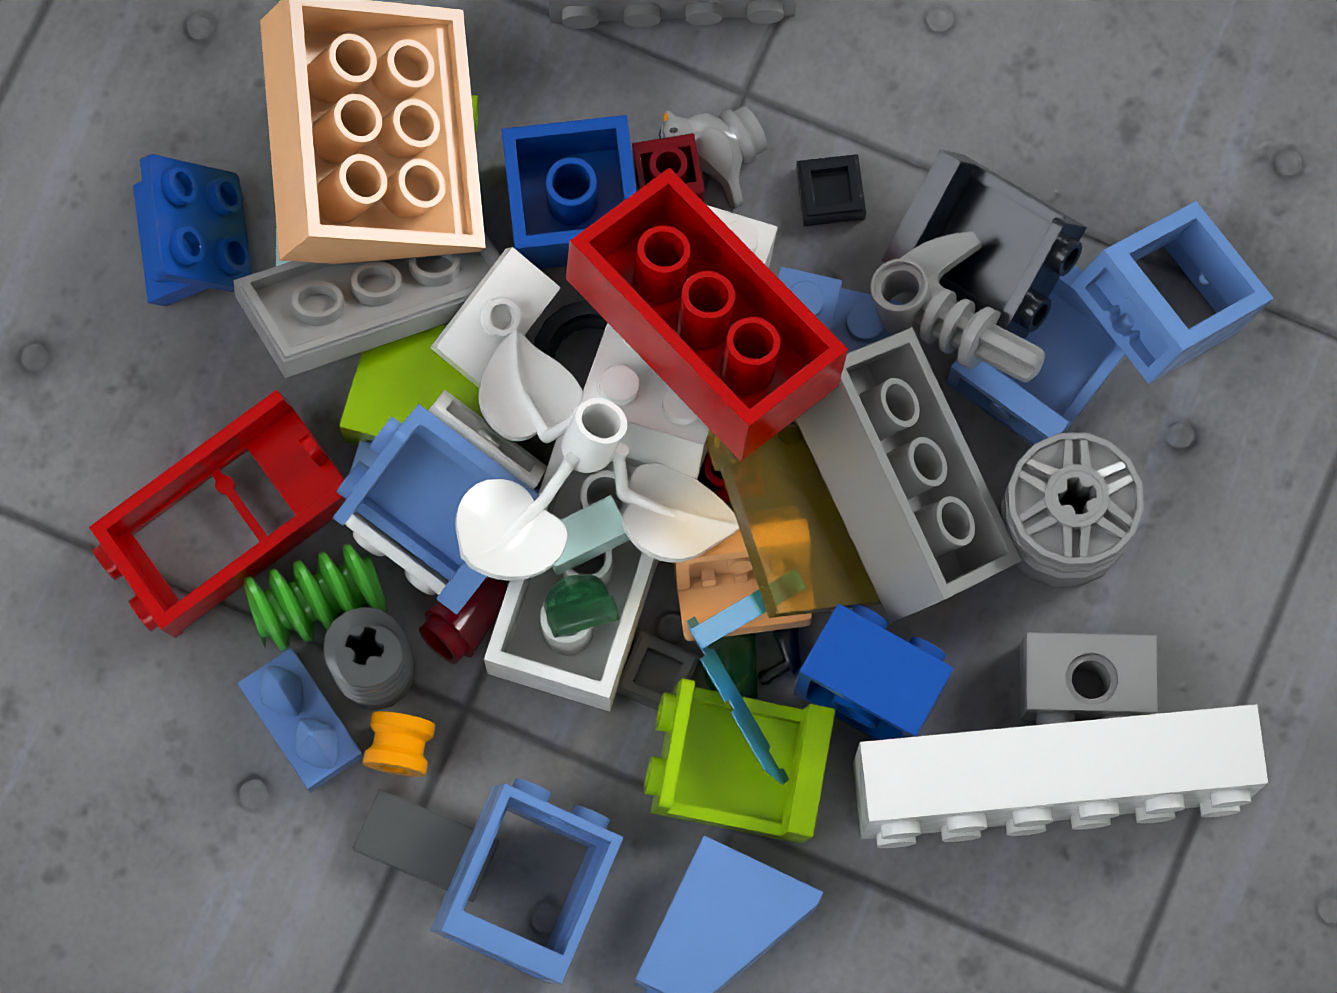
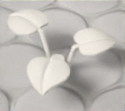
[455,329,741,581]

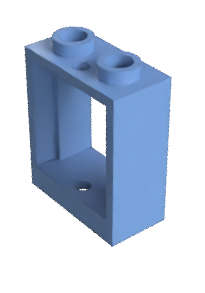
[1071,201,1274,384]
[430,778,624,984]

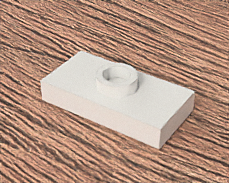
[430,247,561,388]

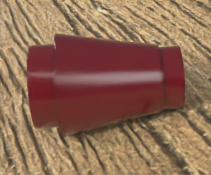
[419,576,508,664]

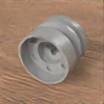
[998,432,1144,587]

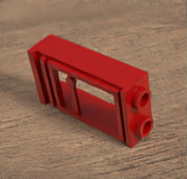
[89,389,346,638]

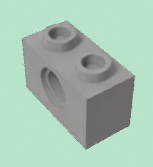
[1020,632,1158,725]

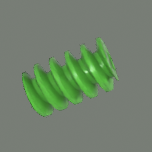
[244,543,388,651]

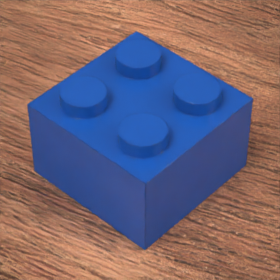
[501,115,637,269]
[794,603,954,740]

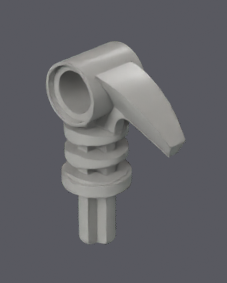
[870,232,1045,383]

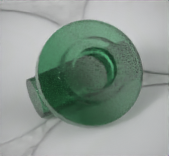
[544,574,619,638]
[703,633,758,699]

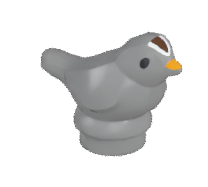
[658,106,767,209]

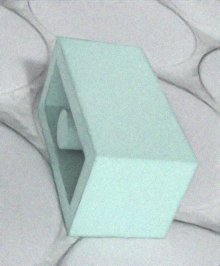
[552,495,630,576]

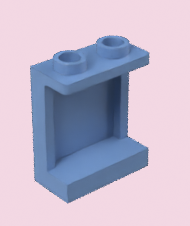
[946,265,1134,446]
[333,404,540,614]

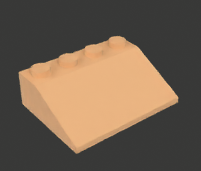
[260,0,486,264]

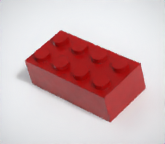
[566,167,848,461]

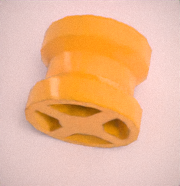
[362,711,436,777]

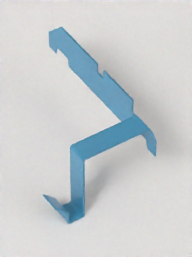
[687,571,802,785]

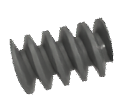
[323,607,415,710]

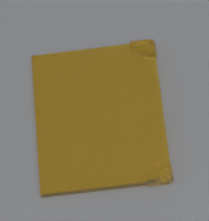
[706,424,882,618]

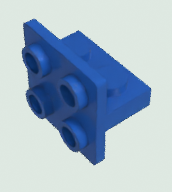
[133,154,252,306]

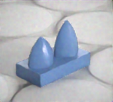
[237,648,364,793]

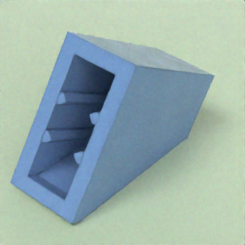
[635,836,823,993]

